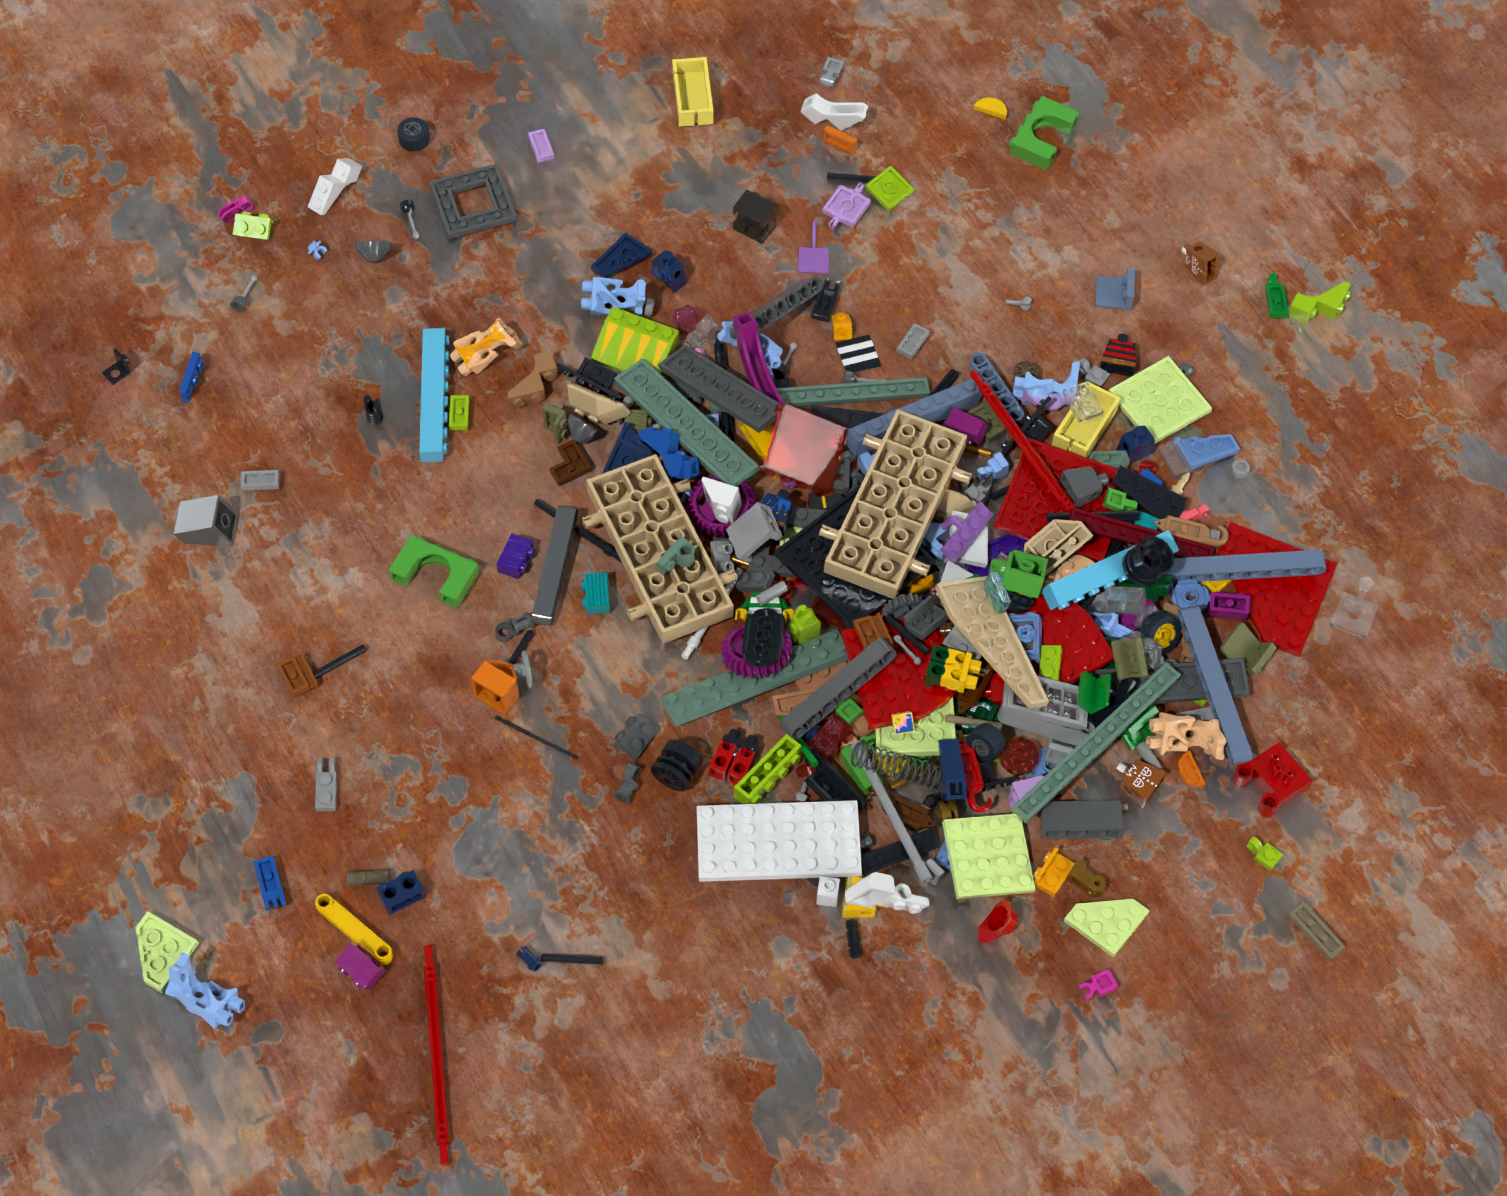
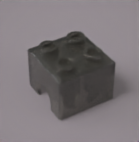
[733,189,777,244]

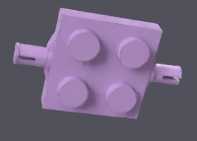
[822,183,871,229]

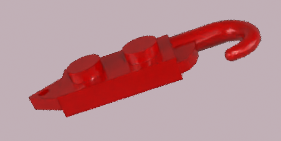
[959,738,992,813]

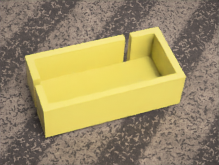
[672,57,713,127]
[1052,382,1121,458]

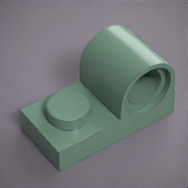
[1089,451,1130,468]
[657,536,695,576]

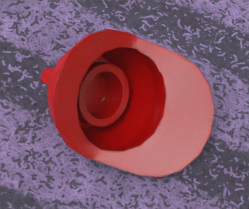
[978,900,1019,944]

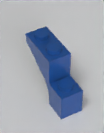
[638,427,690,480]

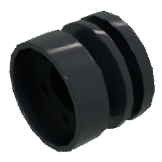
[1122,536,1174,586]
[651,739,703,792]

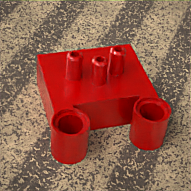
[1233,742,1312,818]

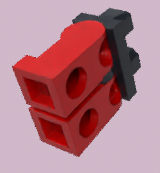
[708,728,758,785]

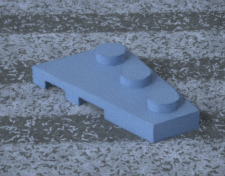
[1173,434,1240,470]

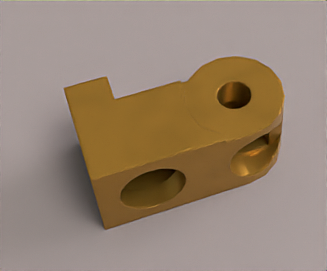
[1066,858,1106,897]

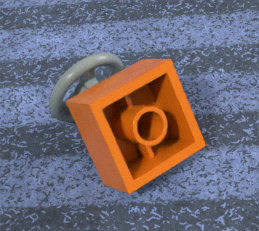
[471,650,533,715]

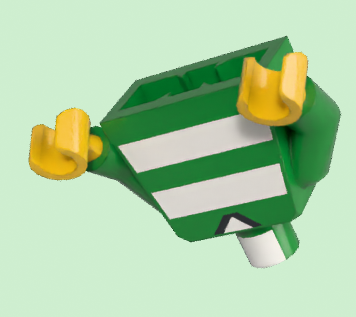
[735,591,795,622]

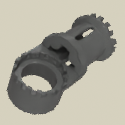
[495,612,534,642]
[613,762,641,804]

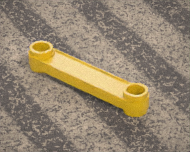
[315,894,393,965]

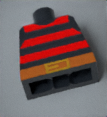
[1099,334,1136,377]

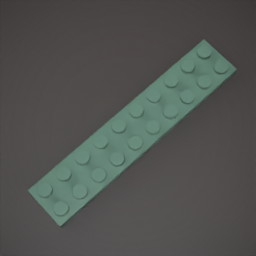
[614,358,759,487]
[660,629,848,727]

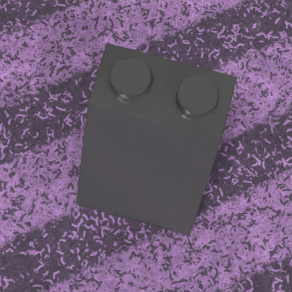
[174,495,239,547]

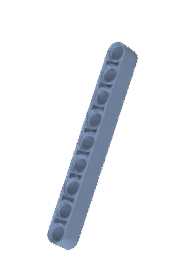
[1166,550,1326,583]
[1178,605,1252,765]

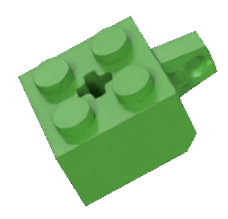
[989,550,1048,598]

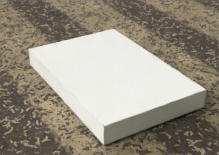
[949,510,988,568]

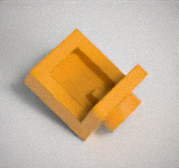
[831,313,852,340]

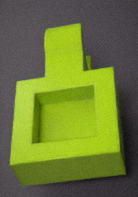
[1246,836,1283,871]

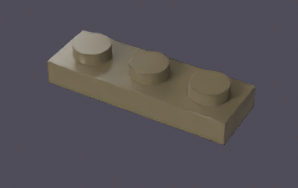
[1288,902,1346,961]

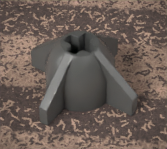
[355,240,390,262]
[567,414,605,444]

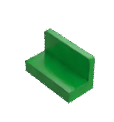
[1077,671,1111,714]

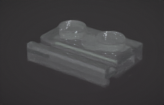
[1062,381,1104,423]

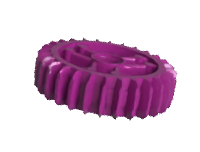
[687,474,757,538]
[721,623,793,679]

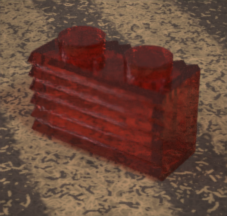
[809,713,853,761]

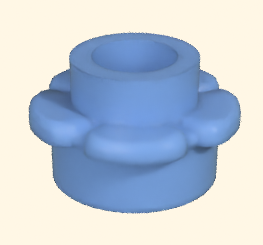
[1017,624,1035,643]

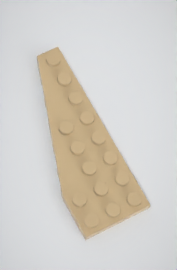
[935,576,1049,709]

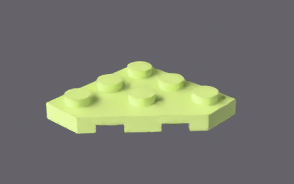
[1064,899,1150,957]
[135,912,199,993]

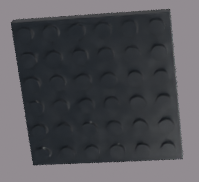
[774,487,936,629]

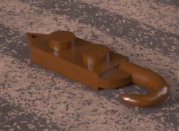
[957,662,994,714]
[864,789,936,831]

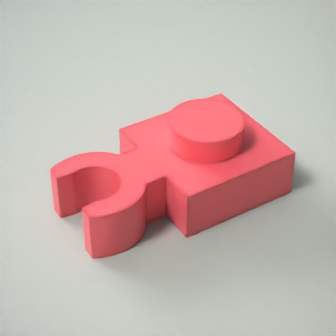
[1179,504,1210,522]

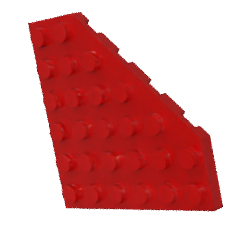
[1217,522,1337,657]

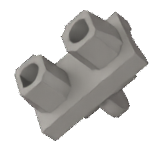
[710,541,734,575]

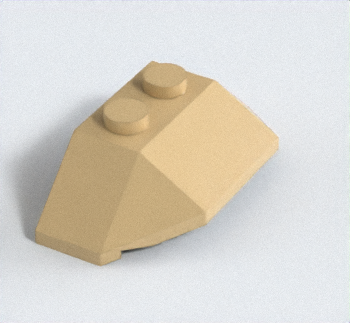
[565,380,630,424]
[933,489,977,523]
[1024,519,1093,577]

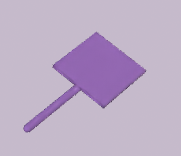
[798,220,829,274]

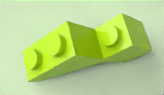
[1288,282,1352,324]

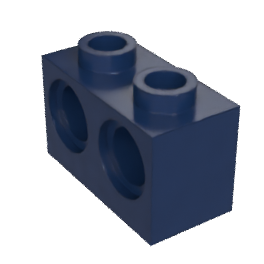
[376,870,426,916]

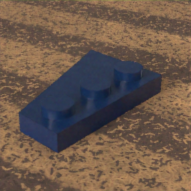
[591,232,653,278]

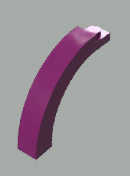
[733,311,791,421]

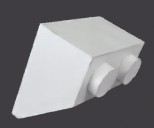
[702,477,742,524]

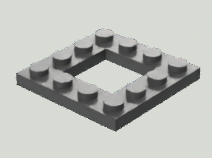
[429,164,517,239]
[748,507,827,577]

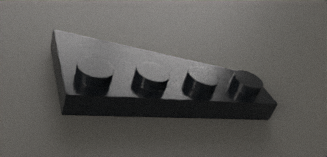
[1111,465,1187,519]

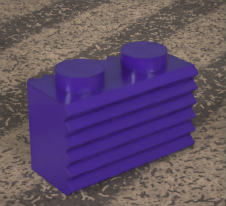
[497,533,535,579]

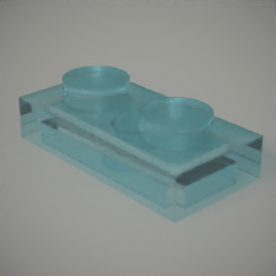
[984,570,1011,614]

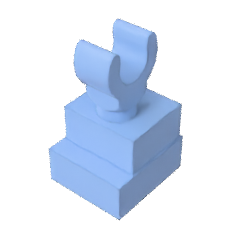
[977,452,1009,480]

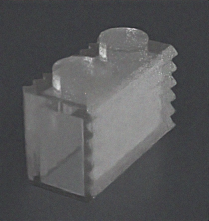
[1103,586,1146,615]

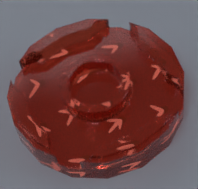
[999,737,1039,776]

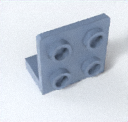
[1095,267,1135,310]

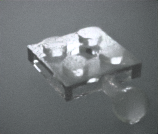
[1329,576,1379,640]

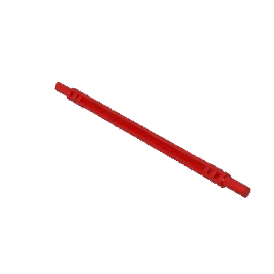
[969,370,1077,512]
[423,945,450,1166]

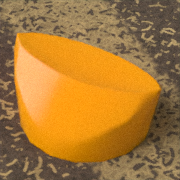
[904,574,936,595]

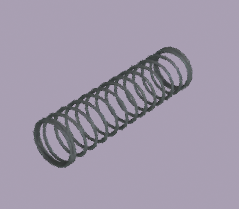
[850,742,942,793]

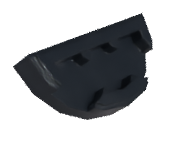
[997,588,1034,613]

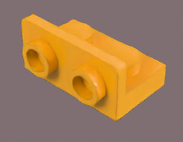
[1033,847,1075,898]

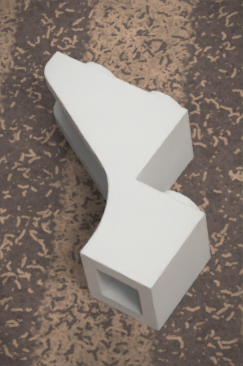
[800,93,868,131]
[308,158,362,215]

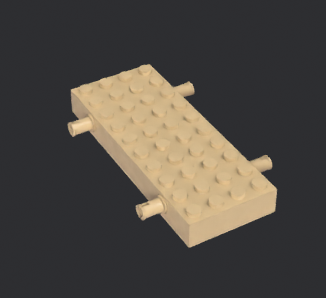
[819,409,972,599]
[582,454,738,644]

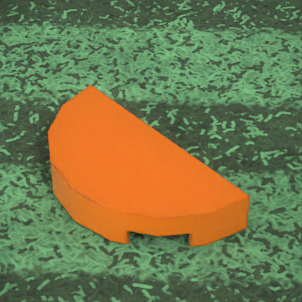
[1177,750,1206,788]

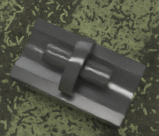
[833,459,863,497]

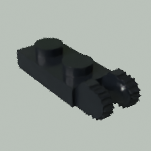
[811,277,841,323]

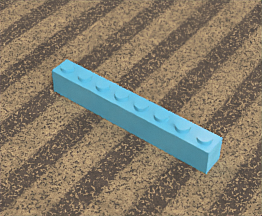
[420,328,450,462]
[1041,530,1179,610]

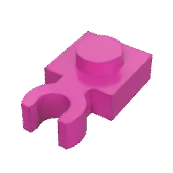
[1079,969,1118,1000]

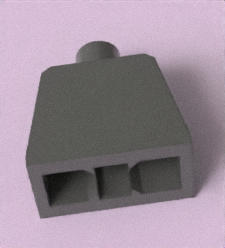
[1060,466,1109,508]

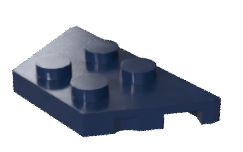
[602,422,652,474]

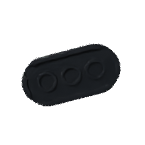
[742,608,784,667]

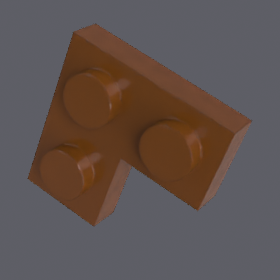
[549,439,591,486]

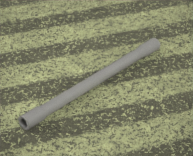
[851,741,933,883]

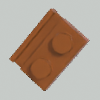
[853,613,893,650]
[276,652,318,698]

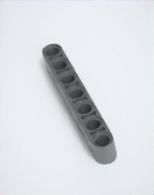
[729,277,823,339]
[532,505,578,626]
[780,638,896,740]

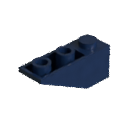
[938,738,967,800]

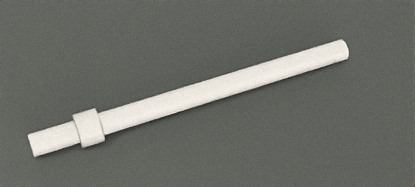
[681,568,743,660]

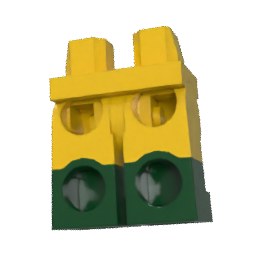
[924,645,982,693]

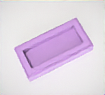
[528,129,554,163]

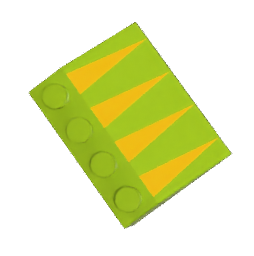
[591,307,679,376]

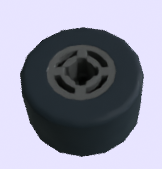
[397,117,430,151]
[966,723,1005,762]

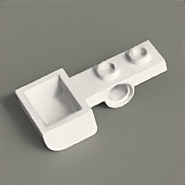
[845,872,929,914]

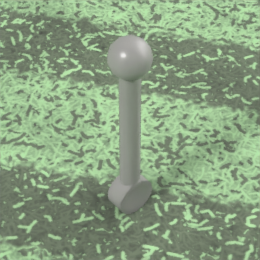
[893,635,922,665]

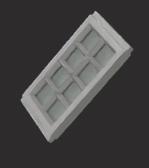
[1002,676,1088,730]

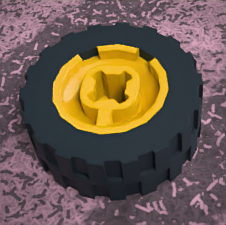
[1138,610,1182,655]

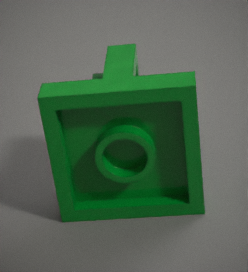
[1119,705,1159,751]

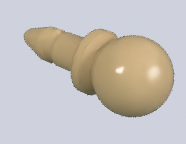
[1169,472,1190,495]

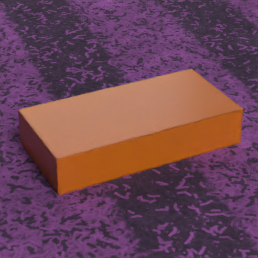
[823,125,857,154]

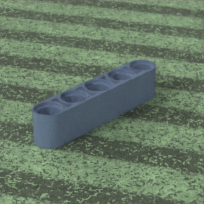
[969,352,1024,427]

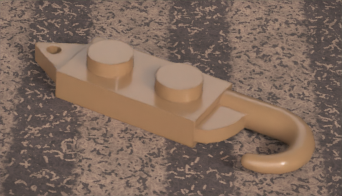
[1153,515,1228,547]

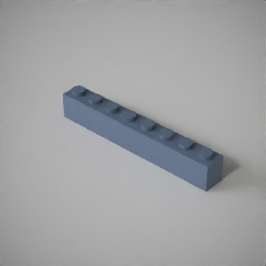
[845,379,981,457]

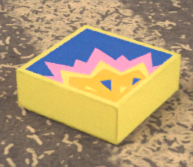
[891,711,915,735]

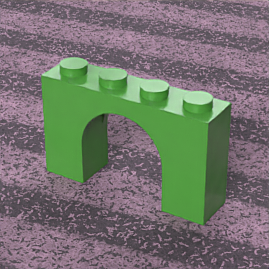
[1009,96,1079,170]
[388,535,479,609]
[840,733,933,796]

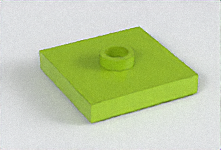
[865,166,915,212]

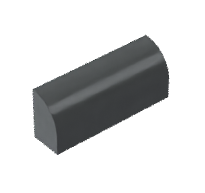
[1040,801,1123,839]

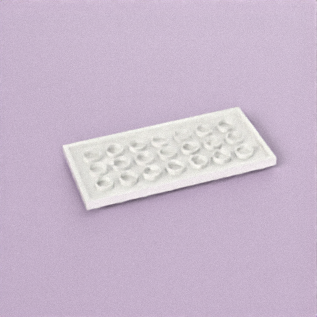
[697,801,862,882]

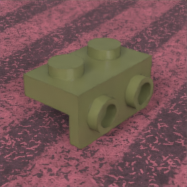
[967,398,1007,442]
[542,403,569,444]
[1111,637,1148,680]

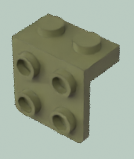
[1220,623,1277,676]

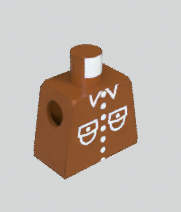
[1181,242,1219,286]
[1115,760,1166,808]

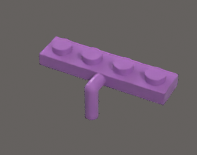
[940,501,994,563]

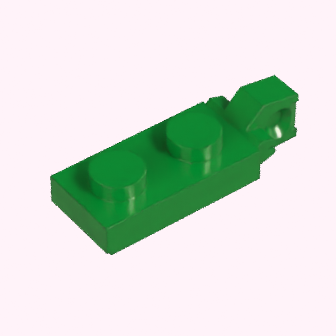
[1265,273,1289,319]

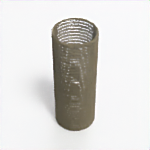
[347,869,389,887]

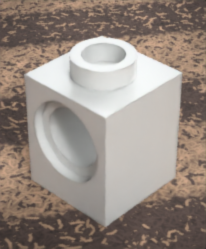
[816,876,840,907]

